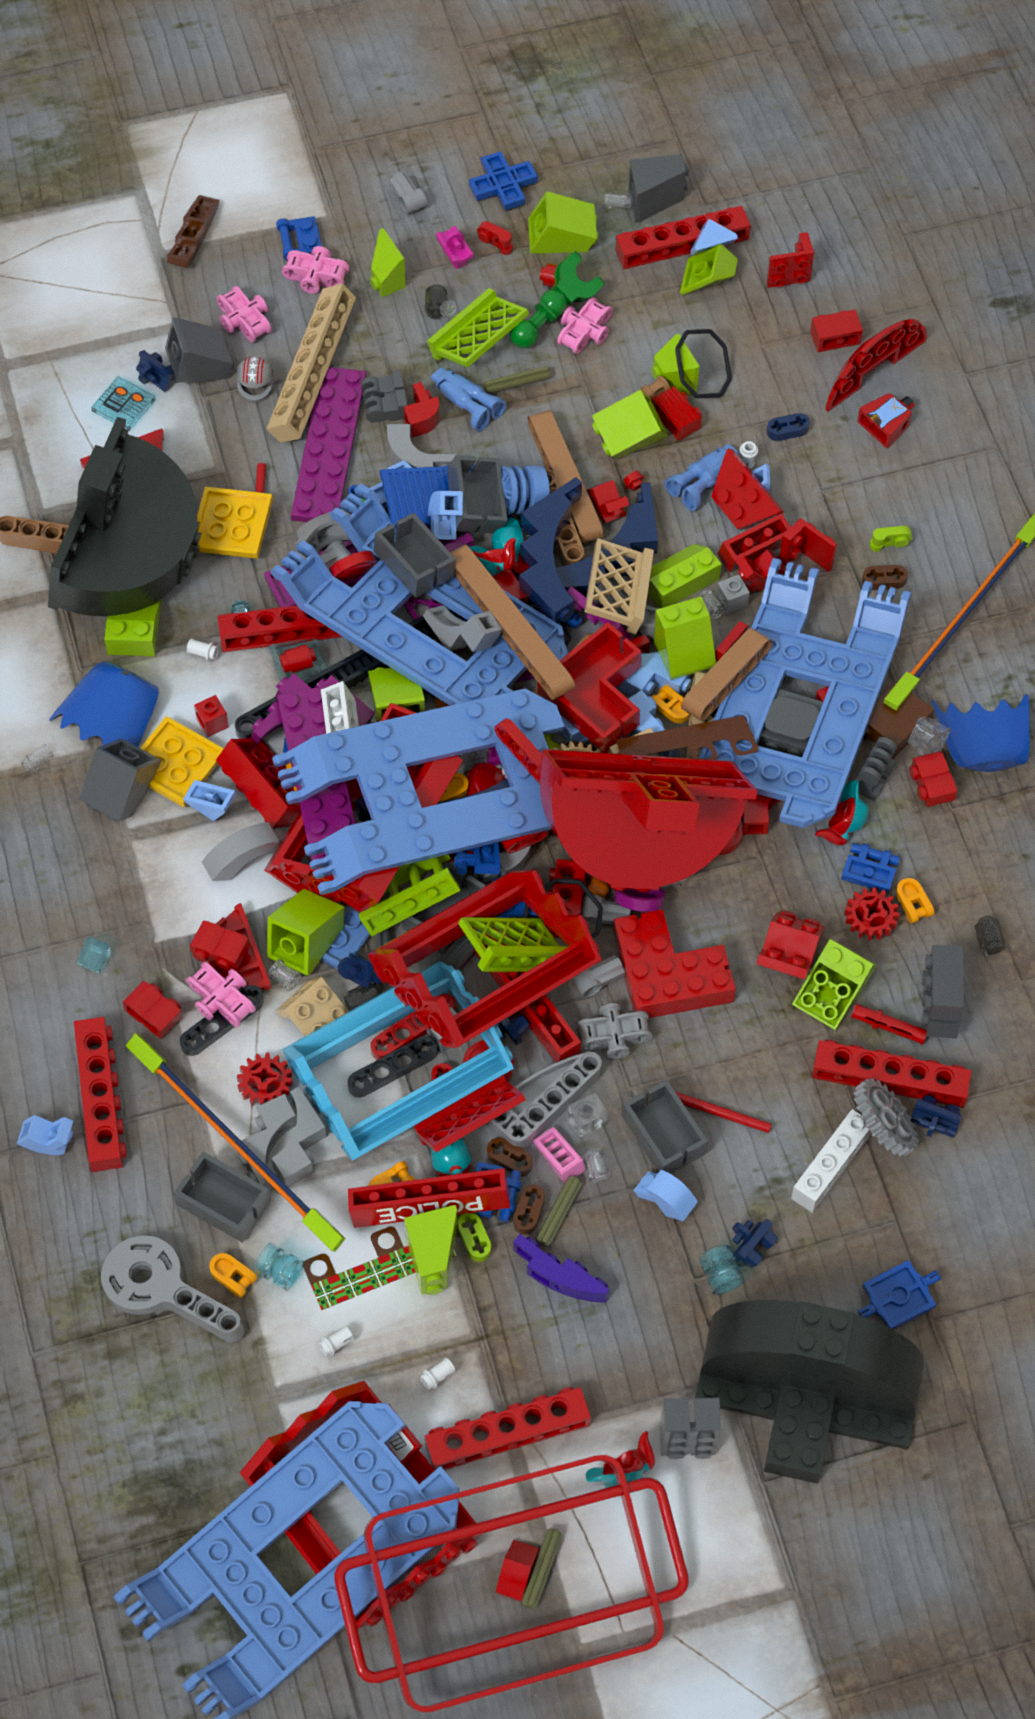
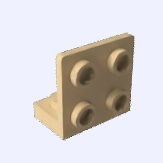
[275,977,349,1037]

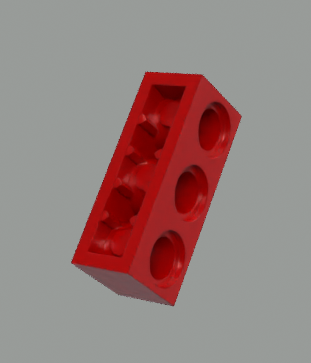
[544,859,586,938]

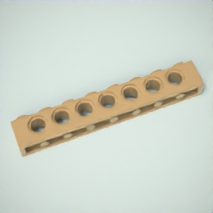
[266,283,356,443]

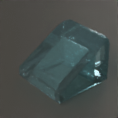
[77,936,111,973]

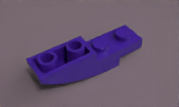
[513,1234,610,1303]

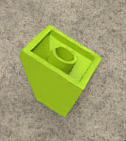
[369,228,406,297]
[680,244,738,295]
[651,334,700,396]

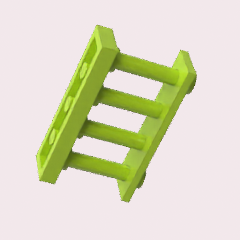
[359,854,461,937]

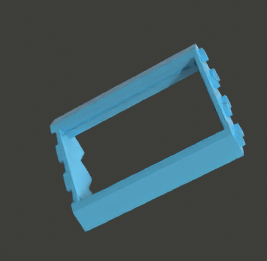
[282,960,514,1161]

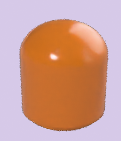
[584,876,609,898]

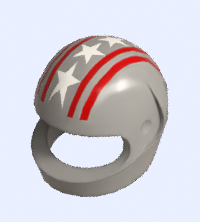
[237,356,273,403]

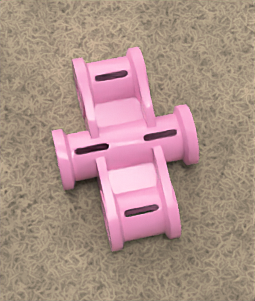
[282,246,350,294]
[216,286,272,343]
[557,297,613,355]
[186,962,256,1028]

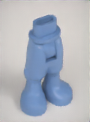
[431,367,506,432]
[664,444,740,511]

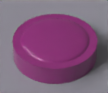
[614,887,665,912]

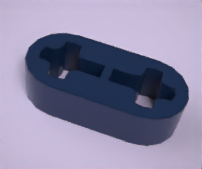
[766,413,810,441]

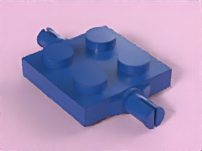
[857,1260,941,1330]

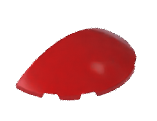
[825,319,927,412]

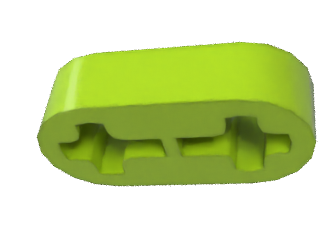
[458,1213,491,1262]

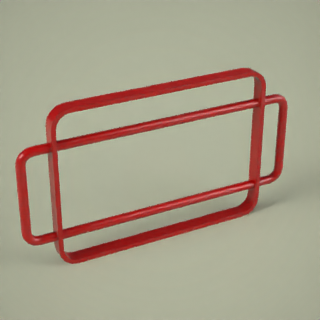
[334,1455,689,1712]

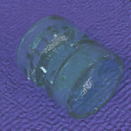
[254,1243,304,1291]
[699,1245,745,1295]

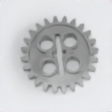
[854,1078,919,1157]

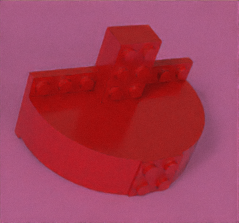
[540,749,758,892]

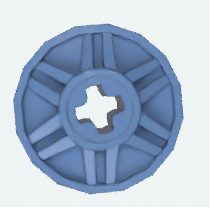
[501,465,549,515]

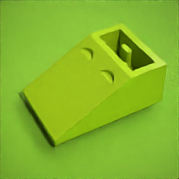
[792,939,878,1030]

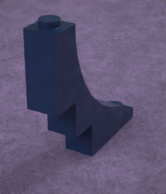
[519,477,582,624]
[556,483,658,598]

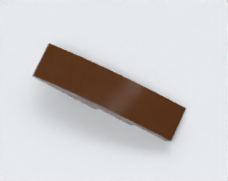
[167,195,219,268]

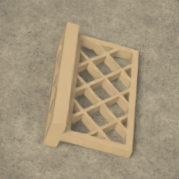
[584,538,654,635]

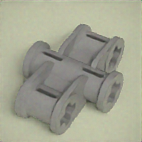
[576,1003,653,1059]

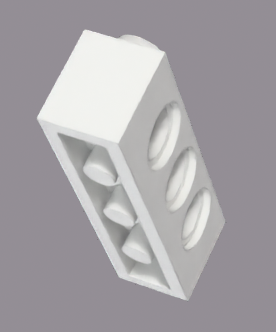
[321,681,359,734]
[791,1109,871,1213]

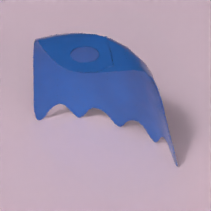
[49,661,159,747]
[932,694,1030,772]

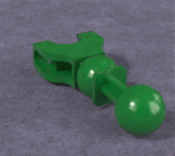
[510,251,605,349]

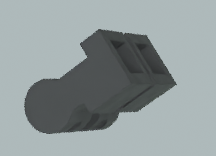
[360,370,407,423]
[856,737,897,801]

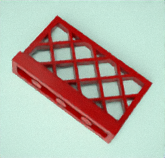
[413,1075,526,1152]

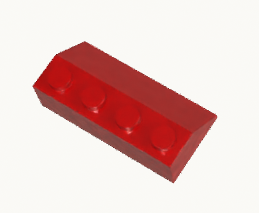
[216,738,301,828]

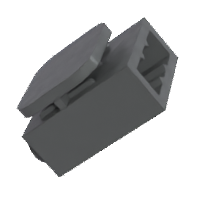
[760,689,823,757]

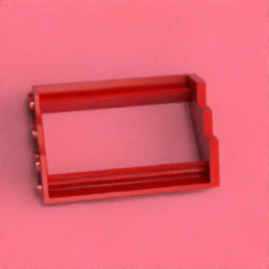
[264,755,463,913]
[367,870,602,1048]
[239,1380,483,1629]

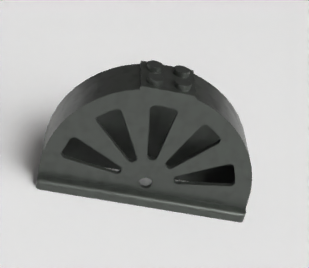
[48,417,202,617]
[695,1300,924,1484]

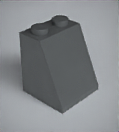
[628,154,689,223]
[165,318,234,383]
[79,738,161,822]

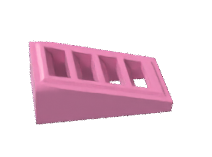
[533,1126,586,1183]

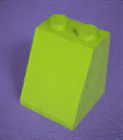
[528,191,598,254]
[592,389,669,459]
[654,596,716,680]
[368,668,425,722]
[267,889,344,976]
[404,1205,457,1295]

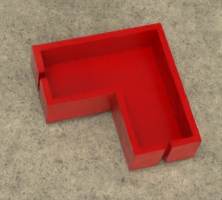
[537,622,642,753]
[613,910,736,1018]

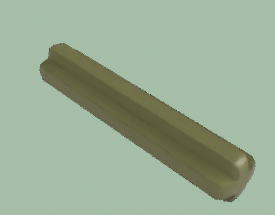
[484,366,550,393]
[536,1176,582,1247]
[521,1528,562,1609]

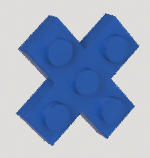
[469,151,538,211]

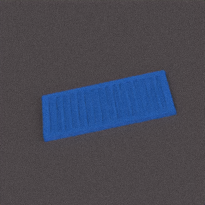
[380,465,512,528]

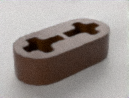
[862,565,907,590]
[487,1137,532,1176]
[513,1184,545,1235]

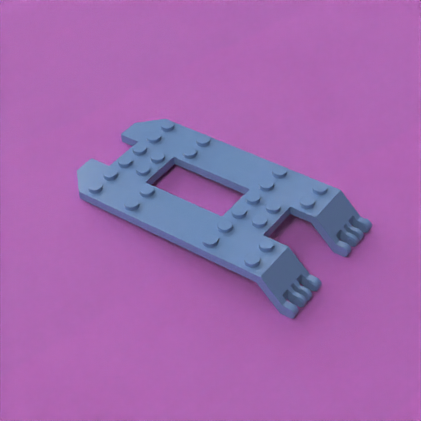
[271,484,568,706]
[699,558,912,828]
[272,689,565,894]
[113,1401,460,1719]

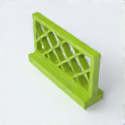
[427,288,529,368]
[458,917,568,972]

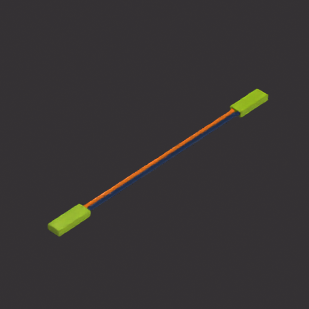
[883,513,1035,711]
[126,1033,346,1252]

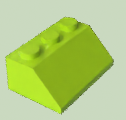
[648,544,721,609]

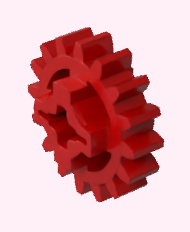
[844,887,900,941]
[237,1052,293,1106]

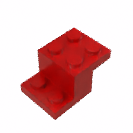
[756,910,825,979]

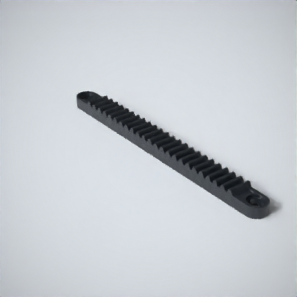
[235,605,468,739]

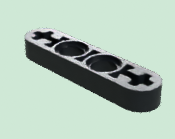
[180,985,264,1056]
[347,1036,438,1098]

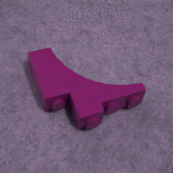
[251,673,375,744]

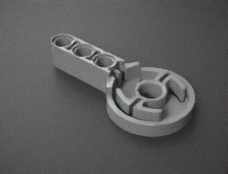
[101,1235,244,1343]

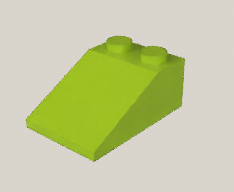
[104,600,161,657]

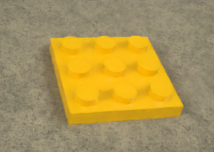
[197,487,274,559]
[141,716,224,808]

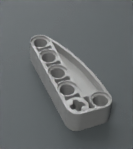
[488,1052,602,1150]

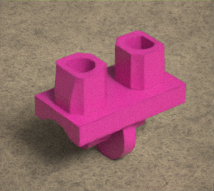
[436,226,473,269]

